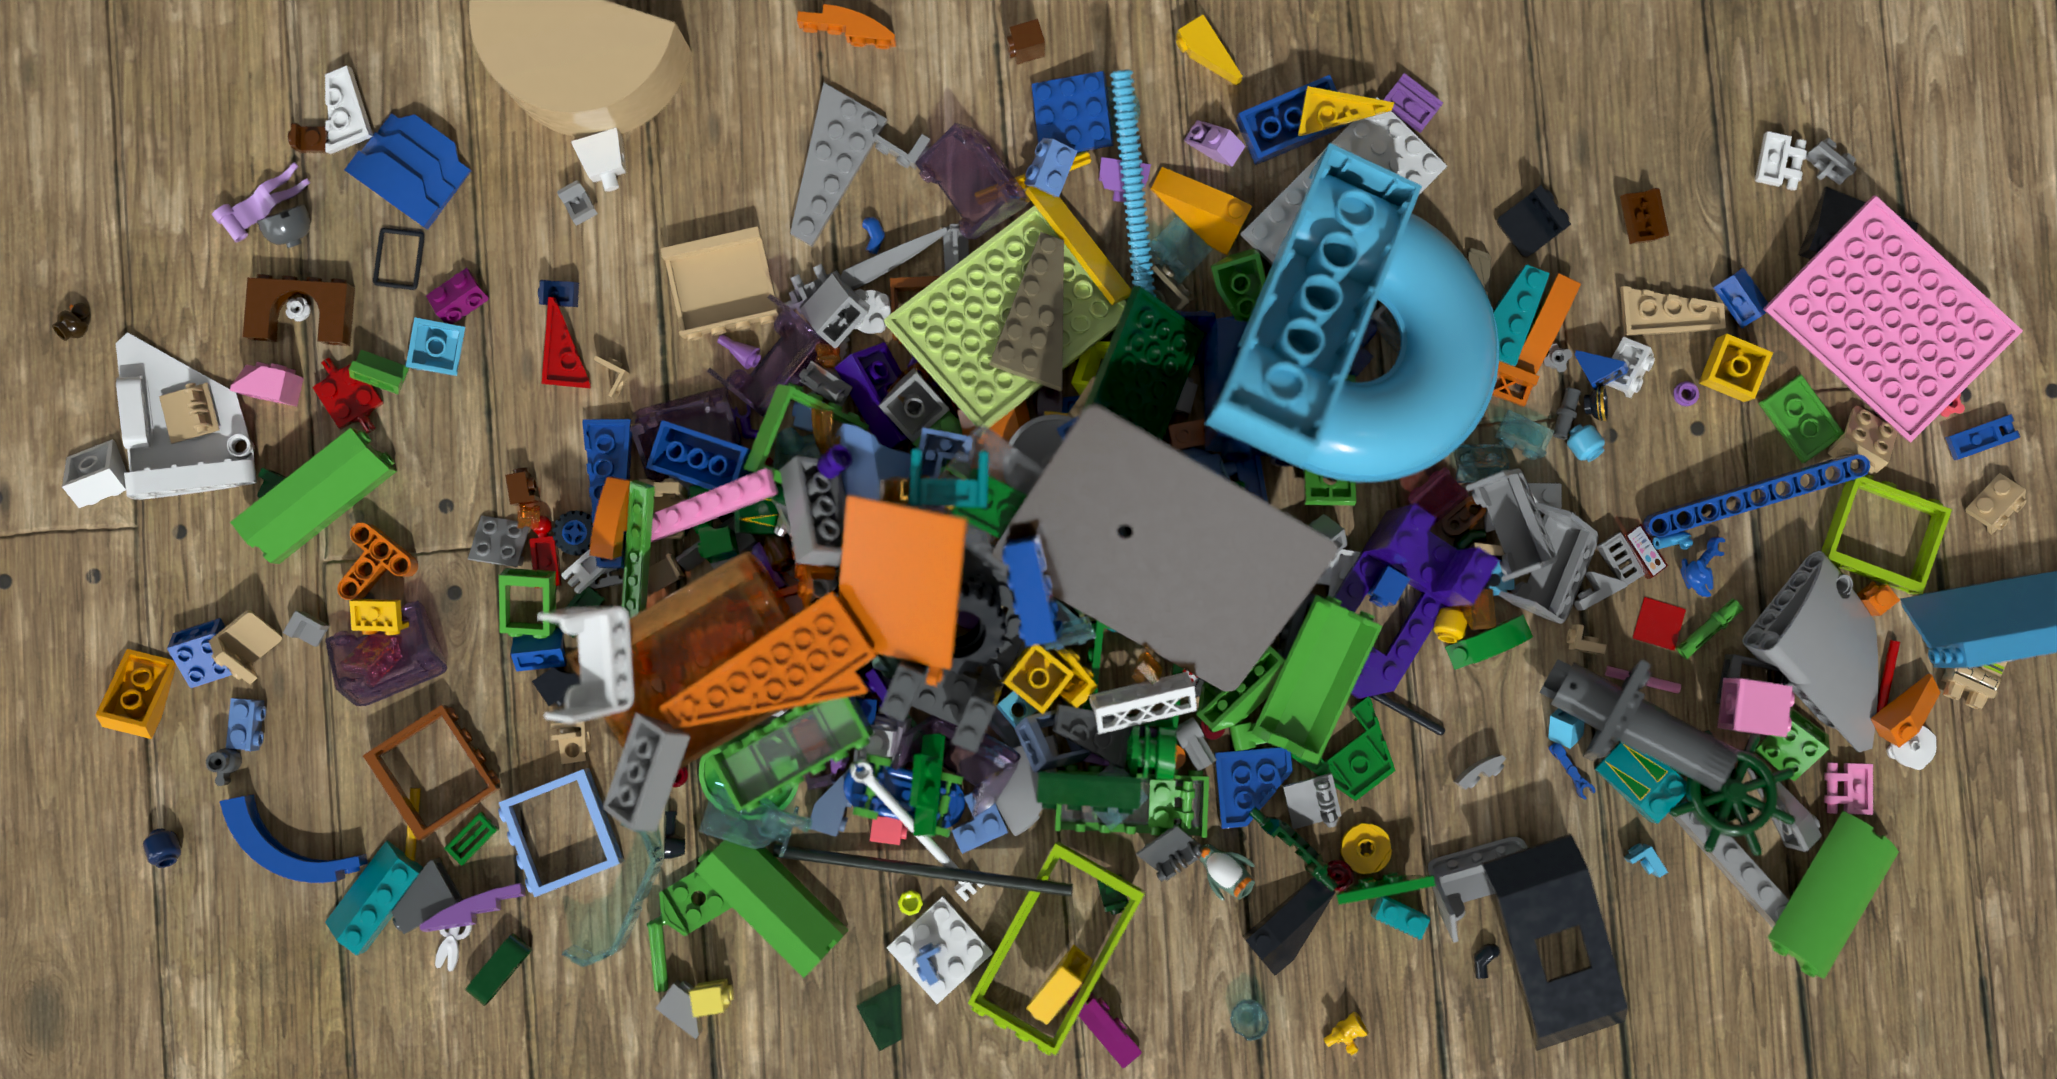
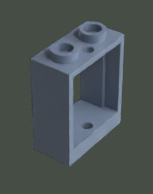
[1014,706,1092,773]

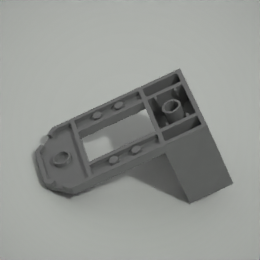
[880,541,1023,753]

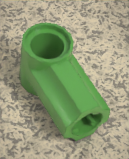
[1229,722,1267,751]

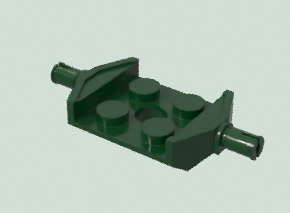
[1249,806,1339,892]

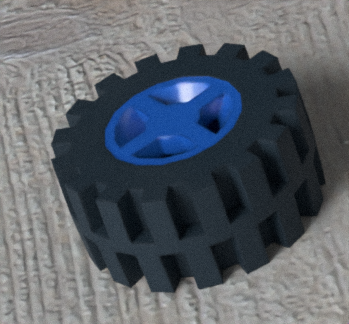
[552,510,593,556]

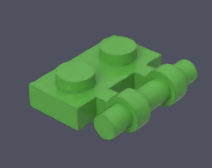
[1148,776,1195,829]

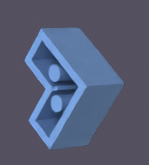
[919,428,976,479]
[952,785,1008,854]

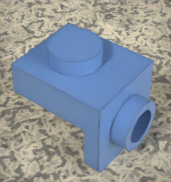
[916,943,941,986]

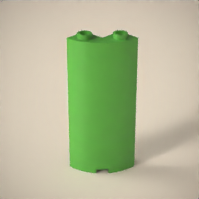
[1768,811,1899,979]

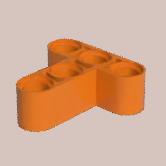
[337,523,418,600]

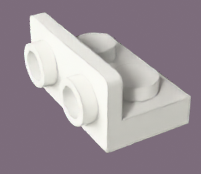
[1606,337,1655,398]

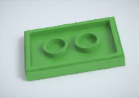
[1758,374,1844,463]

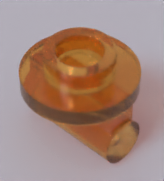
[815,343,841,368]

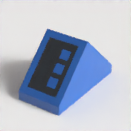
[1575,350,1629,389]

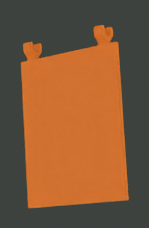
[838,495,967,686]

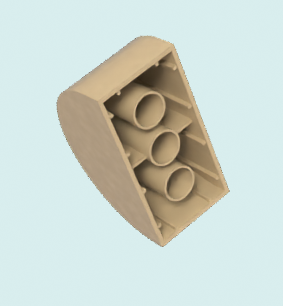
[469,0,692,138]

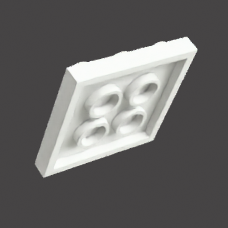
[887,896,993,1004]

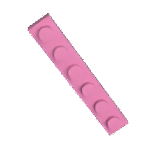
[651,469,777,542]

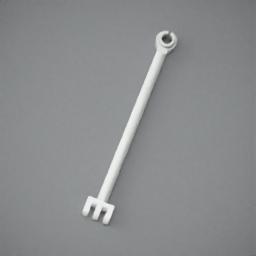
[850,759,984,901]

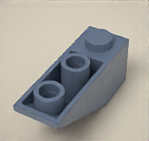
[807,762,857,837]

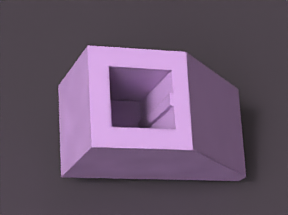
[1184,120,1245,166]

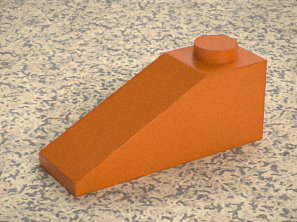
[1870,673,1941,748]

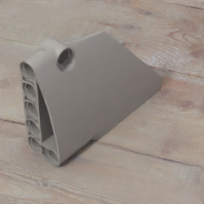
[1742,551,1878,752]

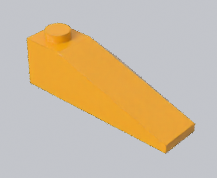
[1150,167,1252,256]

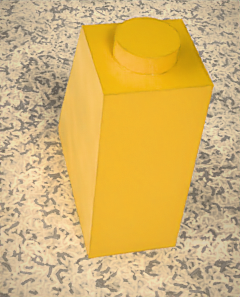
[1026,944,1093,1025]

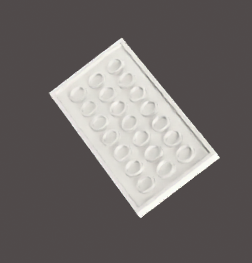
[1240,97,1447,265]

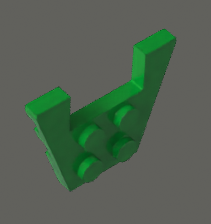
[1291,697,1396,801]

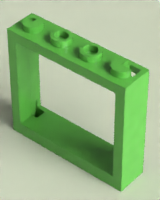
[744,383,869,486]

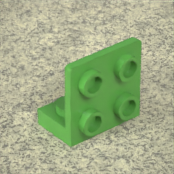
[1755,707,1830,781]

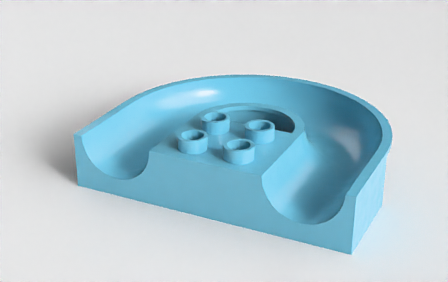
[1205,143,1499,482]

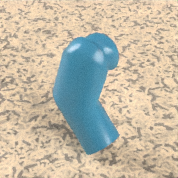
[1653,532,1693,549]

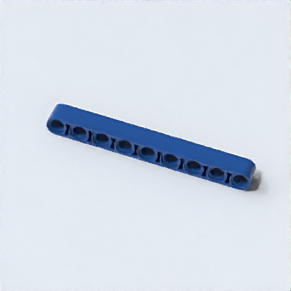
[1643,454,1870,537]

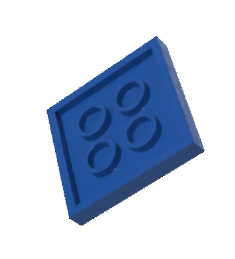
[1032,71,1114,152]

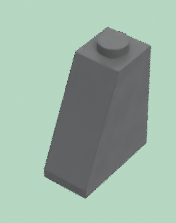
[391,857,463,934]

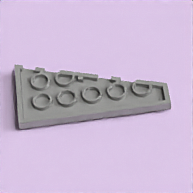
[790,83,888,247]

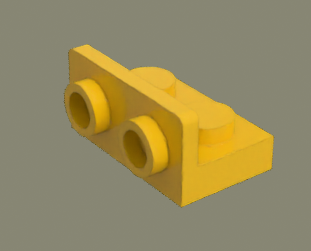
[349,599,409,635]

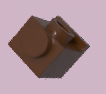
[505,467,541,506]

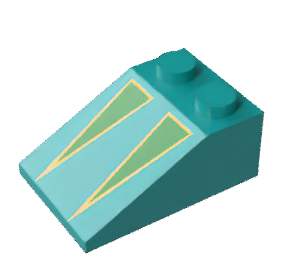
[1595,742,1687,824]

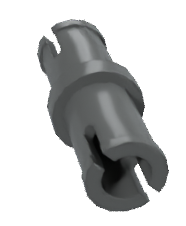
[1552,388,1581,440]

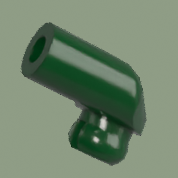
[1453,529,1486,550]

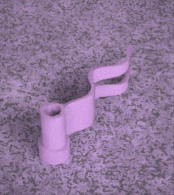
[212,163,310,242]

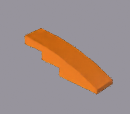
[1515,273,1581,375]

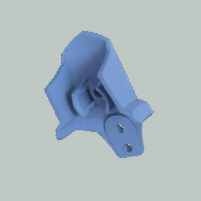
[831,424,925,510]

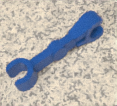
[1549,743,1596,800]

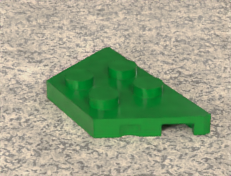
[1336,872,1436,905]

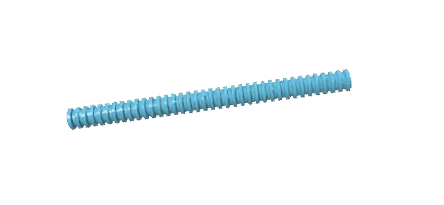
[1110,70,1156,297]

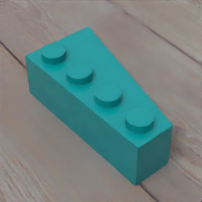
[1492,264,1550,367]

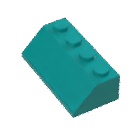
[325,840,424,956]

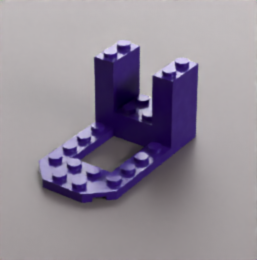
[1333,504,1499,698]

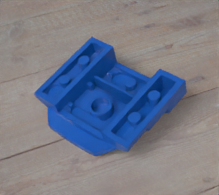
[344,113,471,230]

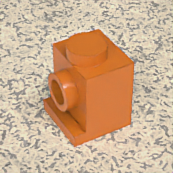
[1857,581,1900,616]

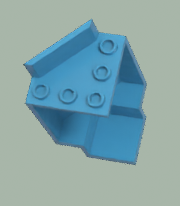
[1900,571,2057,668]

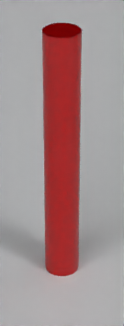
[1877,640,1900,713]

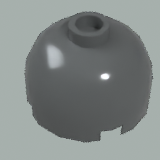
[257,205,311,248]

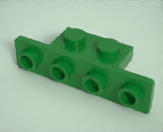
[910,734,945,837]

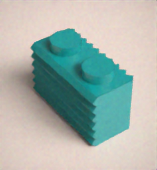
[1370,896,1431,940]

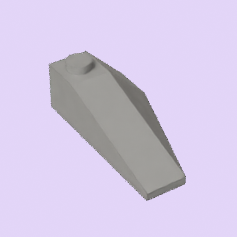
[1747,768,1822,852]

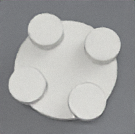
[854,289,891,334]
[1886,726,1937,770]

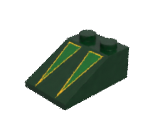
[735,497,789,536]

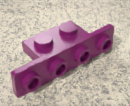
[1066,982,1142,1068]

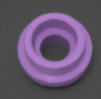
[1673,381,1699,406]

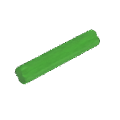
[648,919,668,992]

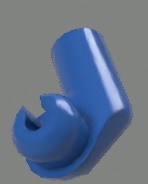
[862,217,885,255]

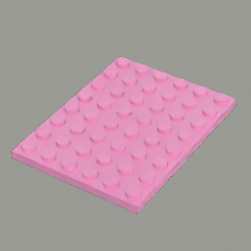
[1763,196,2023,443]

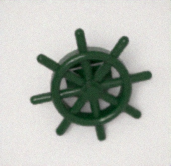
[1669,730,1795,856]

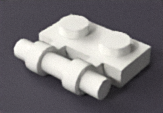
[1755,131,1807,190]

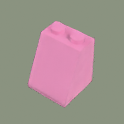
[1717,678,1795,737]

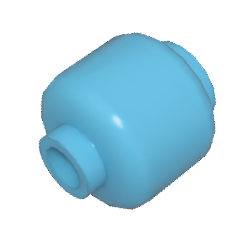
[1567,424,1605,462]

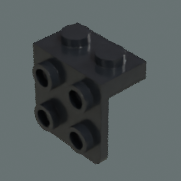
[1497,185,1571,258]

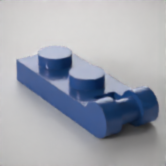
[1945,414,2021,461]

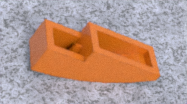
[589,477,632,559]

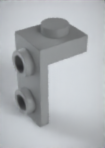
[873,134,932,170]

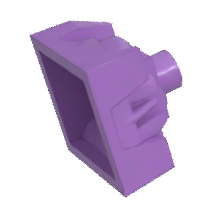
[1099,157,1151,203]

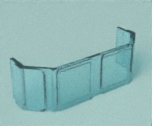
[562,822,664,967]

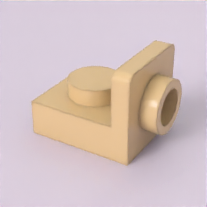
[1567,624,1607,655]

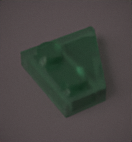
[856,982,902,1051]

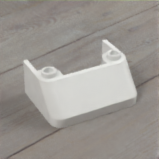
[538,606,634,723]

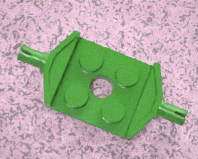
[647,871,732,936]

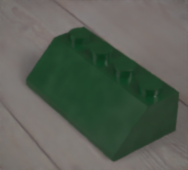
[1037,772,1142,814]

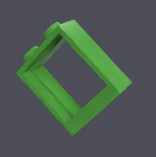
[499,568,556,639]

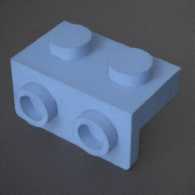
[1024,138,1077,197]

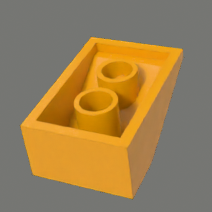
[95,649,176,739]

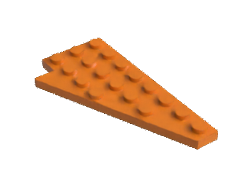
[659,591,876,729]

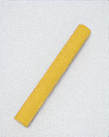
[405,788,421,861]

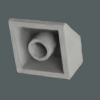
[879,367,950,443]

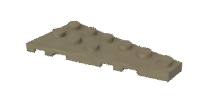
[989,232,1064,391]

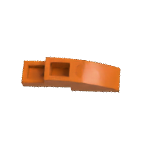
[797,4,896,49]

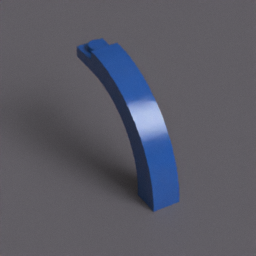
[220,794,368,883]

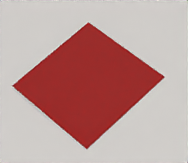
[1633,597,1686,651]

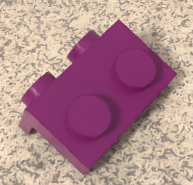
[426,267,489,325]

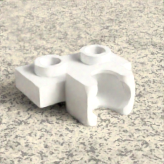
[1316,549,1360,597]

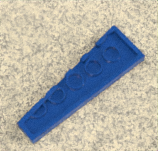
[582,419,633,568]

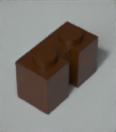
[1006,19,1045,65]

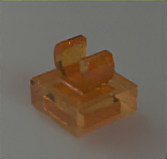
[1132,650,1163,685]

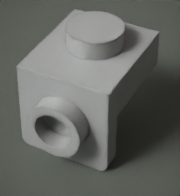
[557,180,598,226]

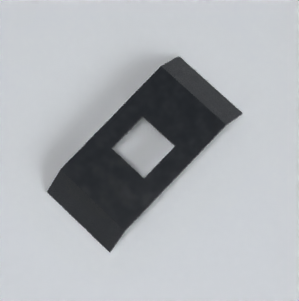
[1481,834,1628,1051]

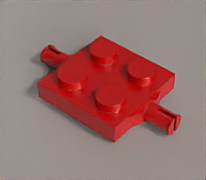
[312,358,384,433]

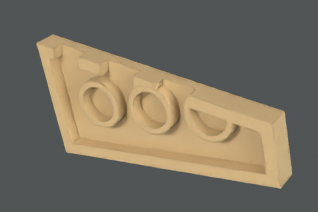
[1620,286,1726,336]

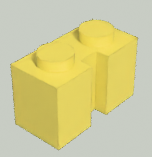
[689,979,734,1017]

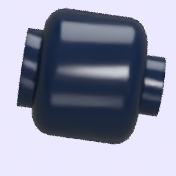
[143,828,181,868]

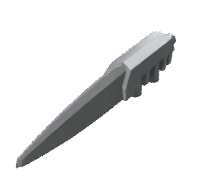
[781,226,949,315]

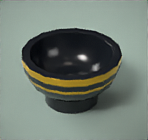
[1584,385,1608,421]

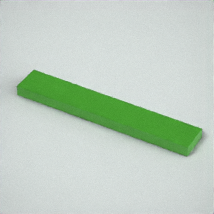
[622,480,655,619]

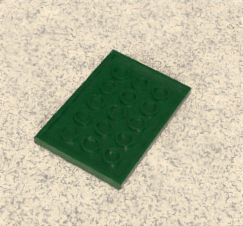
[1082,286,1205,442]

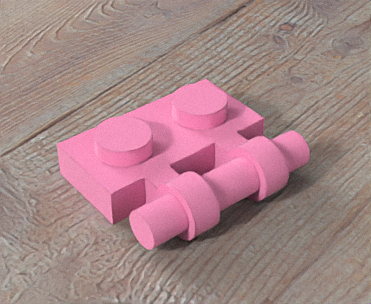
[1824,762,1873,815]

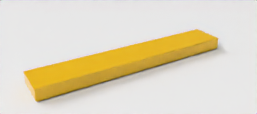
[1025,186,1131,305]

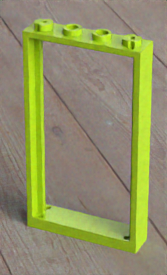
[967,841,1146,1055]

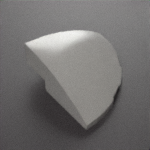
[979,735,1059,836]

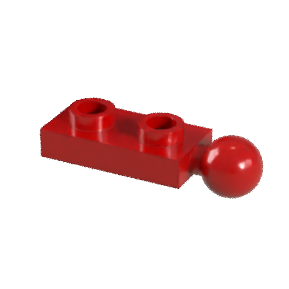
[529,515,562,589]

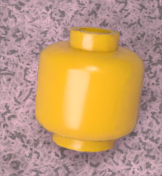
[1433,606,1469,643]

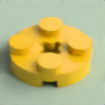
[1340,823,1392,874]

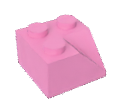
[230,362,304,407]

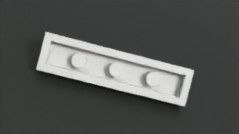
[1089,672,1197,734]

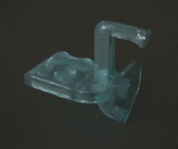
[699,782,812,858]

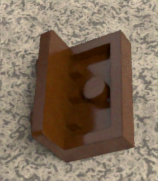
[1620,188,1669,244]

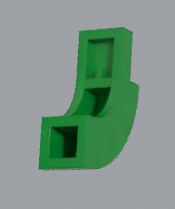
[1445,614,1533,670]

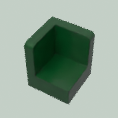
[257,468,287,498]

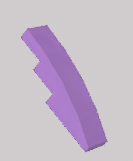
[420,884,526,932]

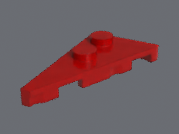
[541,297,591,389]

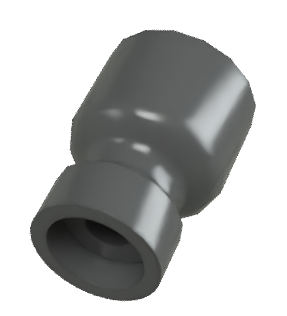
[206,748,242,786]

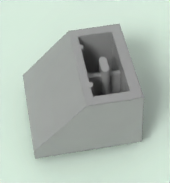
[800,273,870,349]

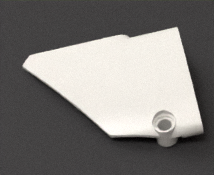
[116,332,257,500]

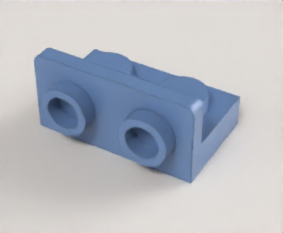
[226,698,266,751]

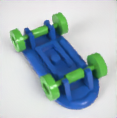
[843,754,965,837]

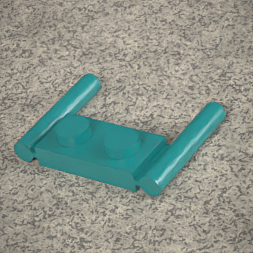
[909,448,989,508]

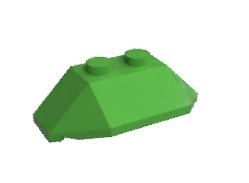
[1196,646,1286,732]

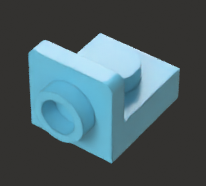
[1624,843,1668,878]

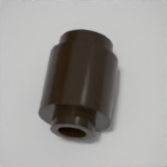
[763,534,796,573]

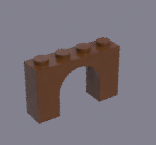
[243,274,355,346]

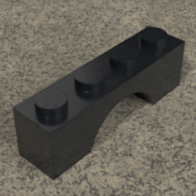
[532,643,637,707]

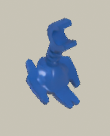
[1680,537,1725,597]

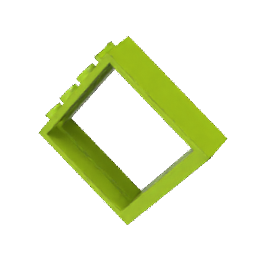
[1821,475,1952,595]

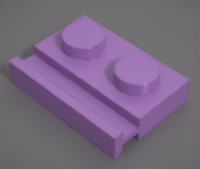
[1384,73,1443,133]

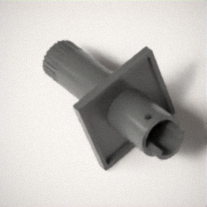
[1539,659,1739,791]

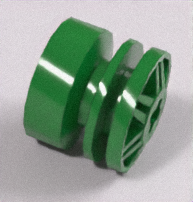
[1126,725,1177,780]

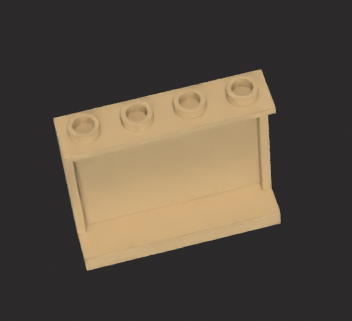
[660,226,780,341]

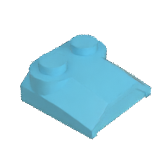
[406,317,465,376]

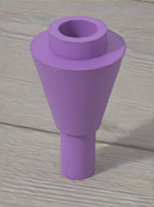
[717,334,761,369]

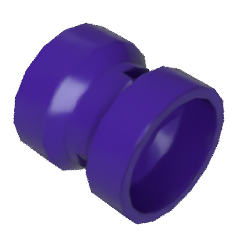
[817,445,852,479]

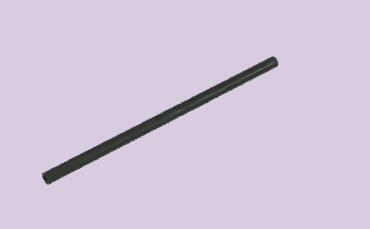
[773,844,1073,897]

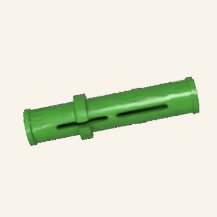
[1676,598,1744,660]

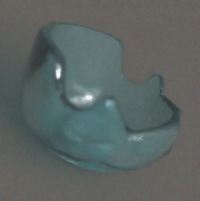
[1230,999,1269,1041]

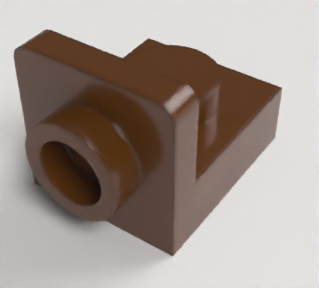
[288,123,328,153]

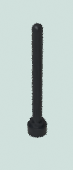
[1369,693,1445,735]

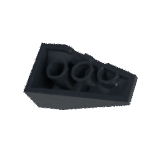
[1242,877,1335,976]

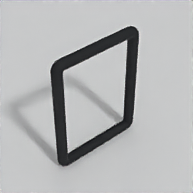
[373,228,425,290]

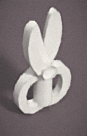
[435,925,472,971]

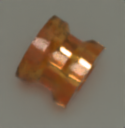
[517,504,540,530]

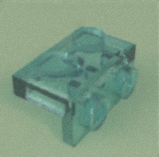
[1495,410,1554,460]

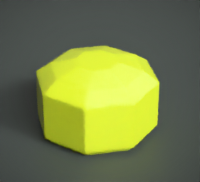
[898,889,923,916]

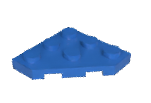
[1214,747,1292,829]

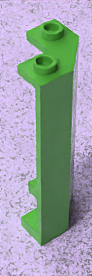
[230,428,397,564]
[1252,595,1382,764]
[695,824,849,978]

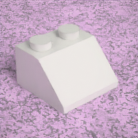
[62,439,126,508]

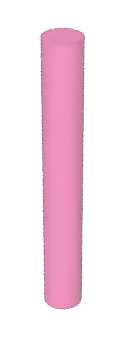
[1605,666,1681,694]

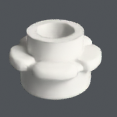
[286,297,311,321]

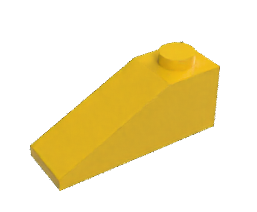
[1176,15,1243,85]

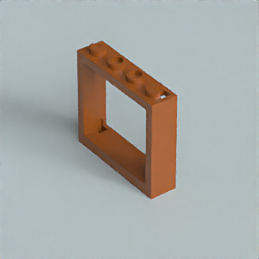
[363,705,501,840]

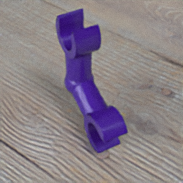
[735,405,777,445]

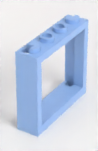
[498,768,624,897]

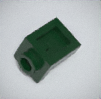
[1097,874,1129,915]

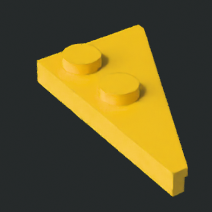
[1298,86,1394,136]

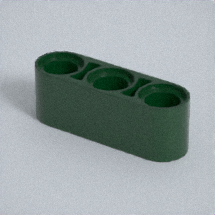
[465,933,532,1006]

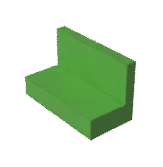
[349,350,410,395]

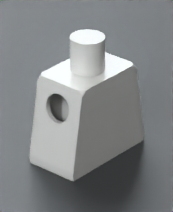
[571,128,626,192]

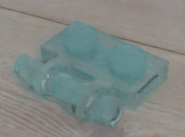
[1043,616,1096,650]

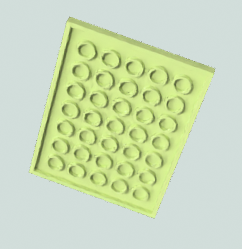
[884,205,1127,433]

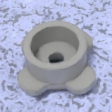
[1543,344,1572,372]

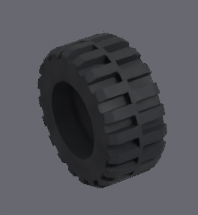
[928,573,1007,675]

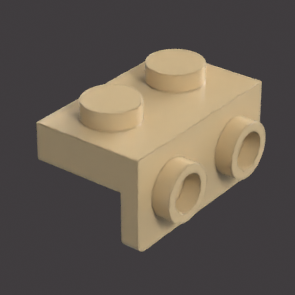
[1966,473,2026,535]

